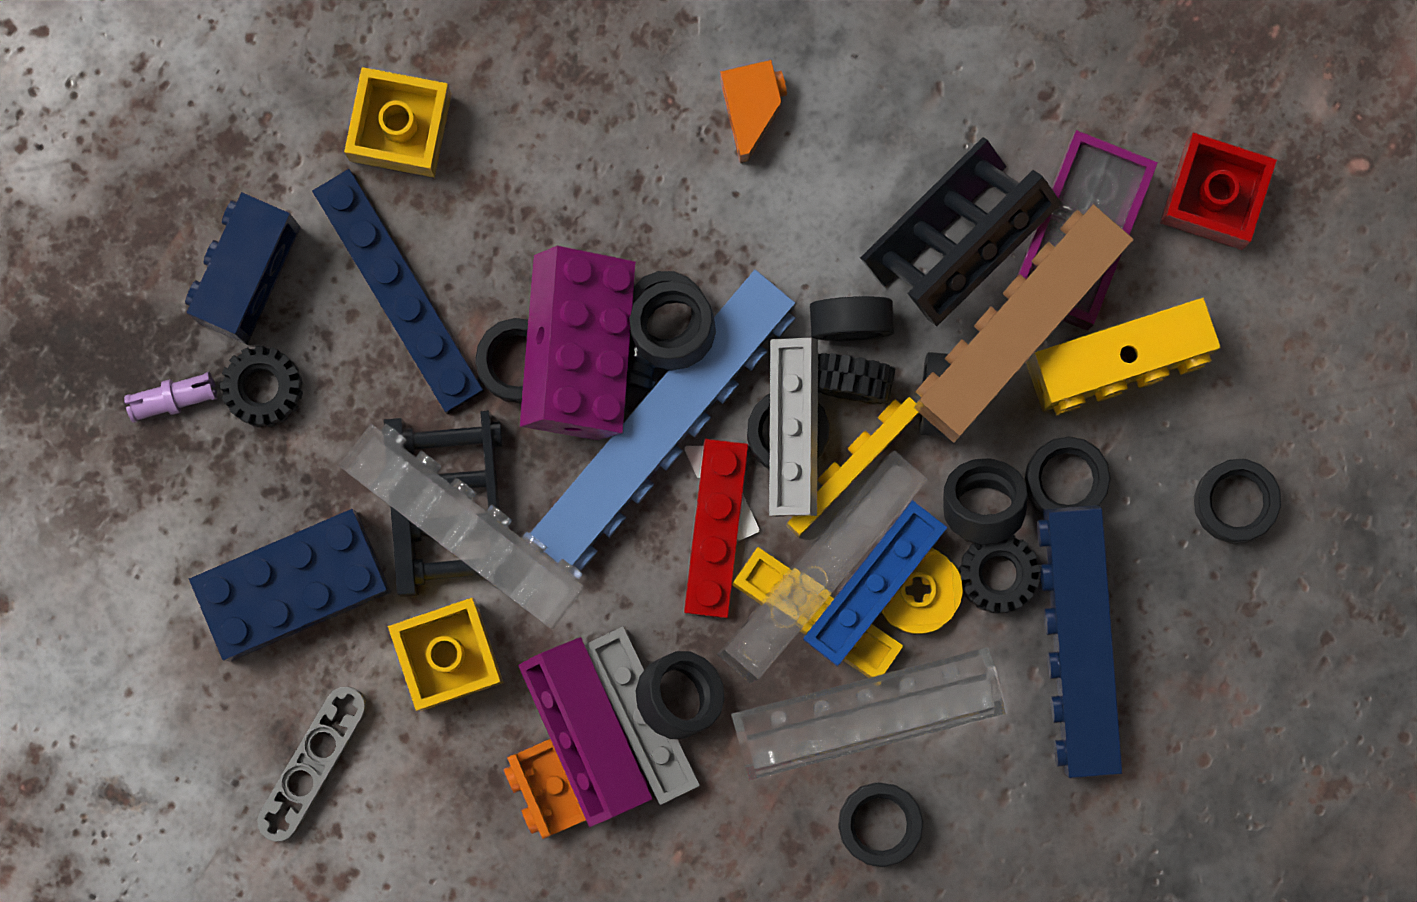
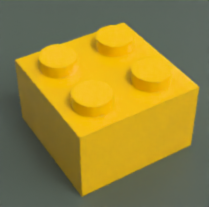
[344,67,452,178]
[388,598,504,711]

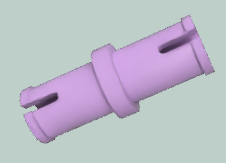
[124,372,217,423]

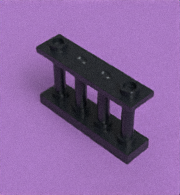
[860,137,1062,326]
[384,410,513,597]

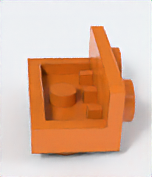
[504,739,586,839]

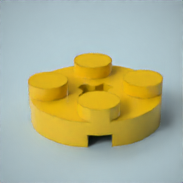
[881,548,963,634]

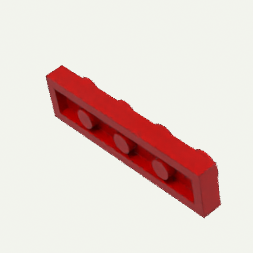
[684,439,748,618]

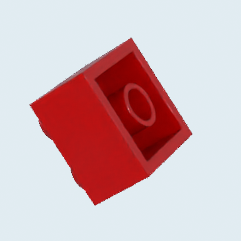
[1160,132,1277,250]

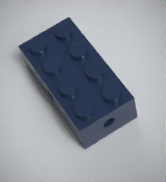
[189,509,391,662]

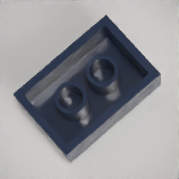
[185,192,301,345]

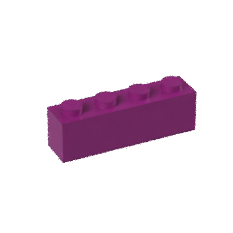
[518,637,652,827]

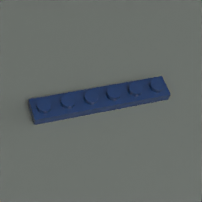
[312,169,484,414]

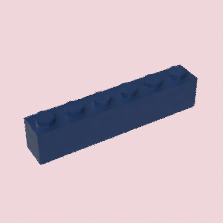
[1037,505,1122,778]

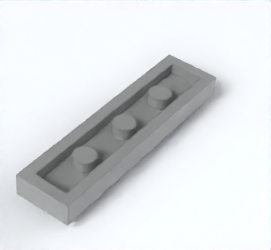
[769,338,818,517]
[585,626,700,805]

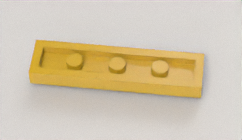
[786,397,919,538]
[732,547,903,684]

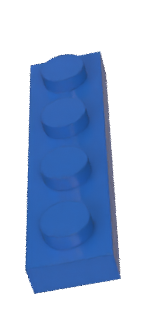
[803,500,947,667]

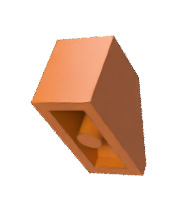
[720,60,787,163]

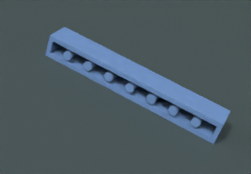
[527,270,796,573]

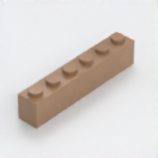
[914,204,1134,443]

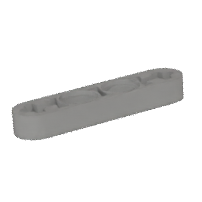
[257,687,367,842]

